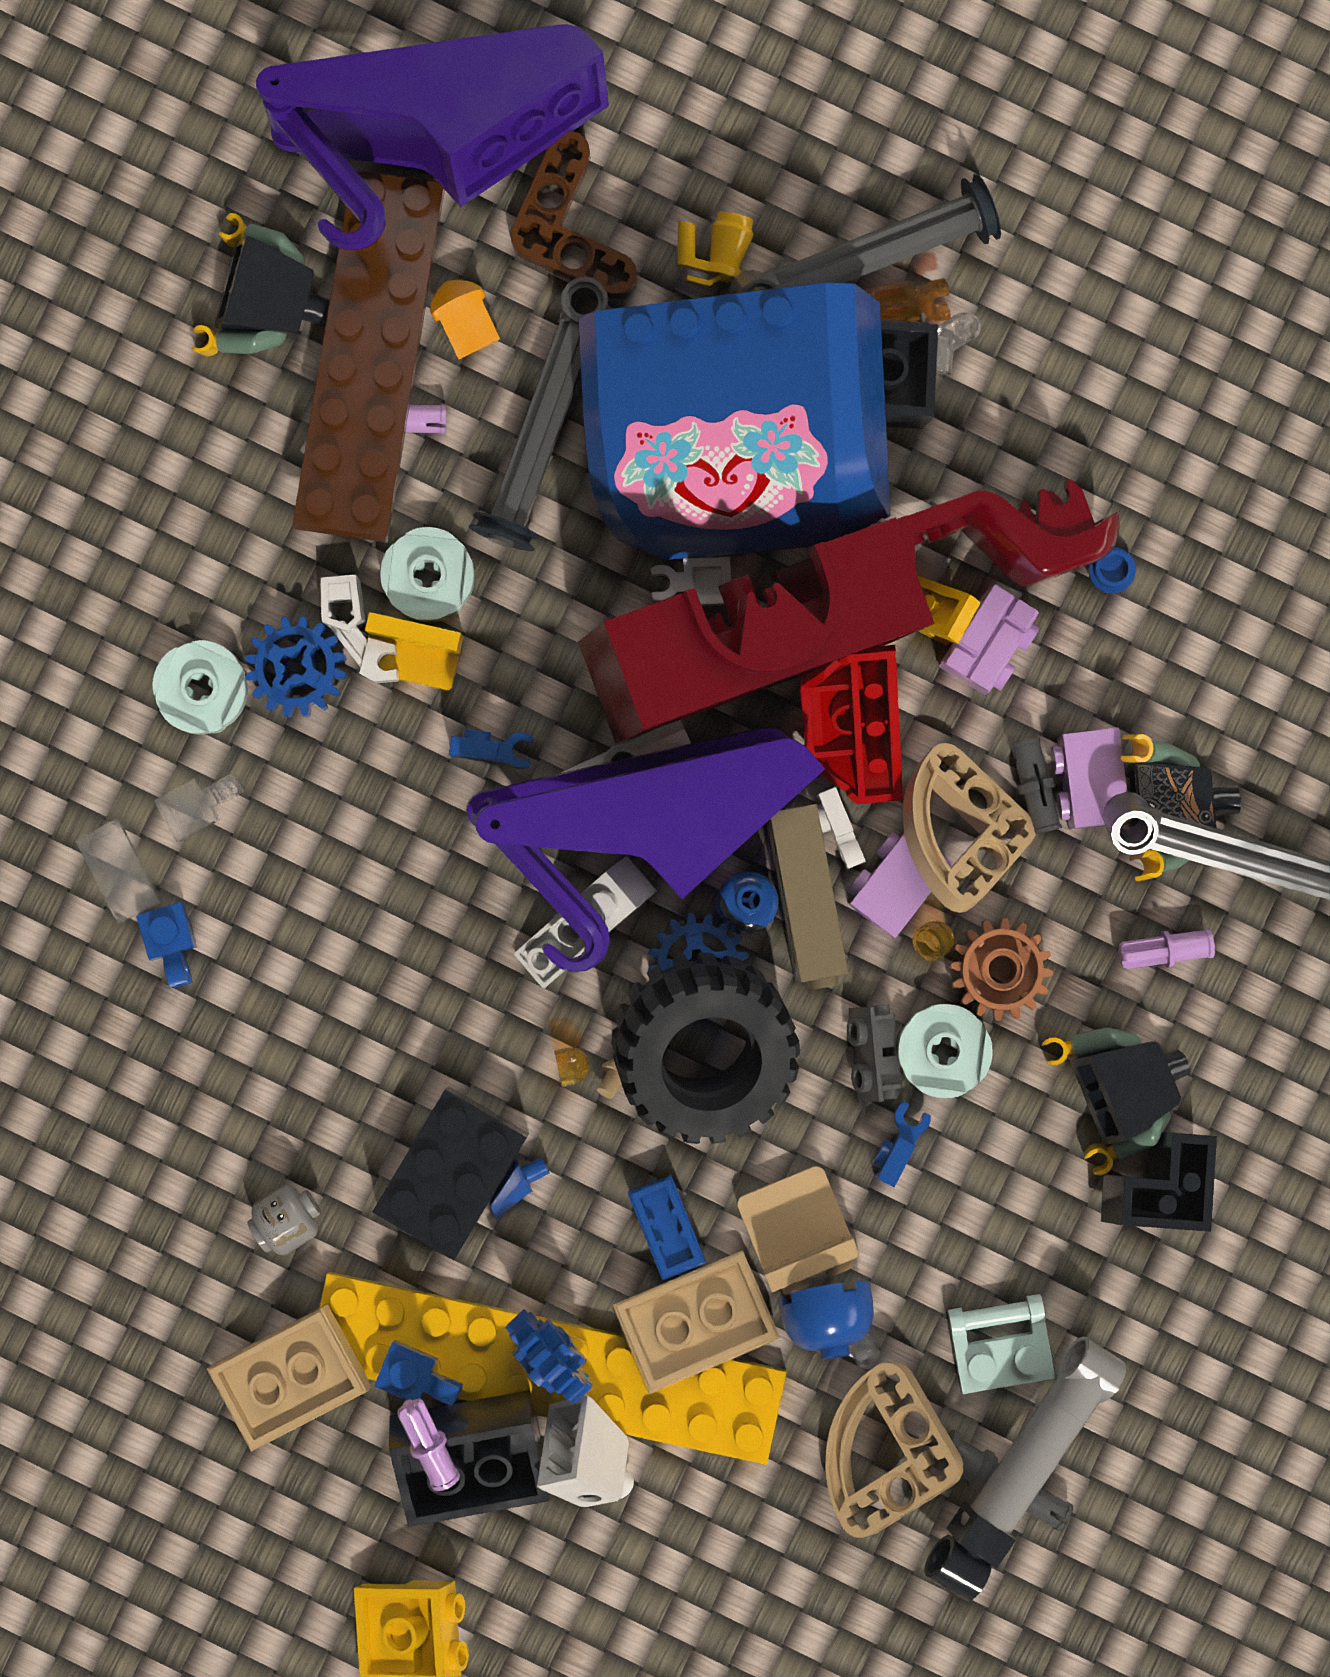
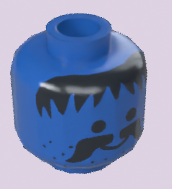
[715,871,779,935]

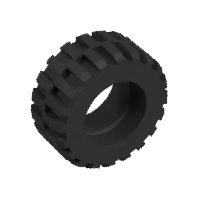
[611,953,800,1144]

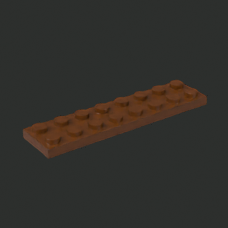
[292,171,445,542]

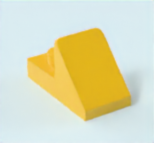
[917,575,981,645]

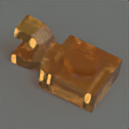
[865,278,951,322]

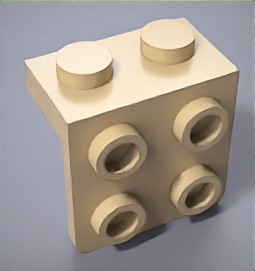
[737,1166,860,1295]

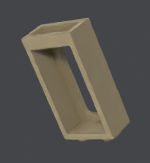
[766,804,848,990]

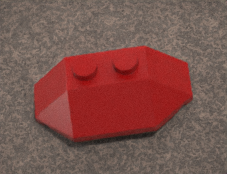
[800,645,903,804]

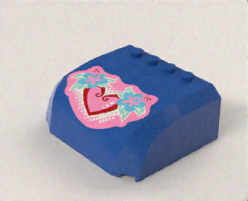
[579,283,891,560]

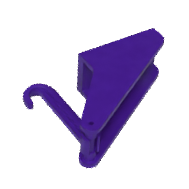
[256,24,609,250]
[466,727,825,972]

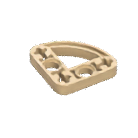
[903,743,1036,913]
[825,1361,963,1538]

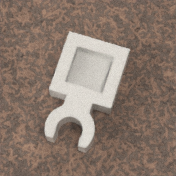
[651,556,731,606]
[816,787,866,869]

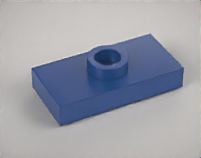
[627,1174,706,1280]

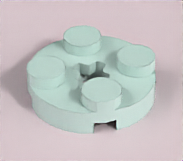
[380,527,475,622]
[152,640,248,735]
[897,1004,993,1098]

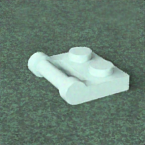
[947,1294,1055,1394]

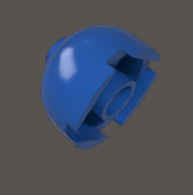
[778,1281,874,1360]

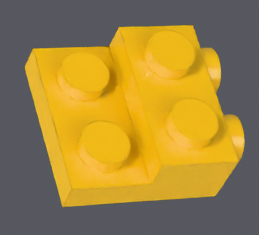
[354,1580,469,1677]

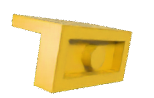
[365,612,464,691]

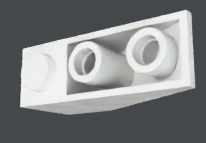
[514,856,657,989]

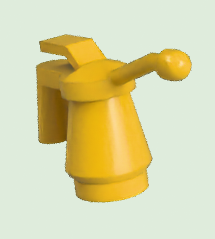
[677,211,761,292]

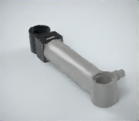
[924,1336,1126,1602]

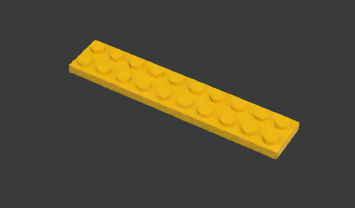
[319,1272,787,1465]

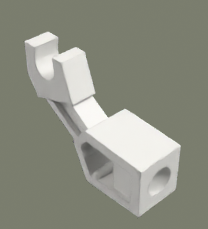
[321,575,400,683]

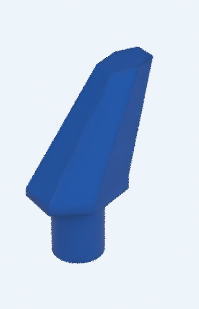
[489,1157,550,1220]

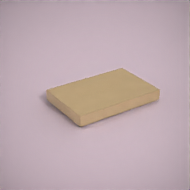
[612,1250,780,1394]
[207,1304,372,1452]

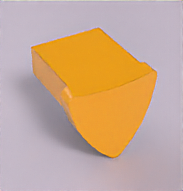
[430,280,500,359]

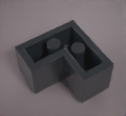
[1101,1132,1217,1232]

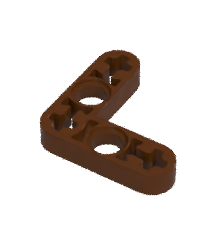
[510,131,637,299]

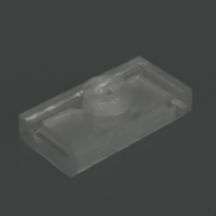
[75,819,162,924]

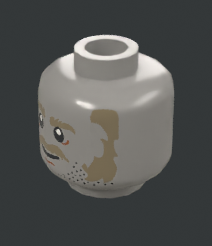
[247,1185,321,1255]

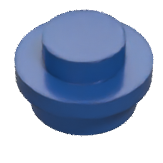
[1088,547,1136,594]

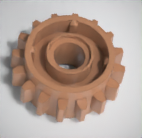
[948,918,1053,1021]

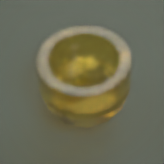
[912,920,954,962]
[554,1047,589,1087]

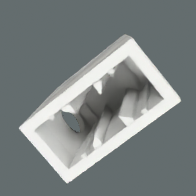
[537,1395,634,1507]

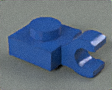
[449,729,534,769]
[136,902,197,988]
[872,1101,931,1187]
[374,1340,463,1406]

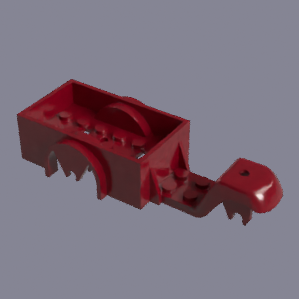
[578,479,1120,744]

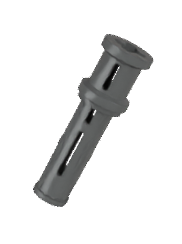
[933,1430,1073,1531]

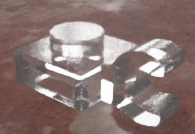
[154,775,244,842]

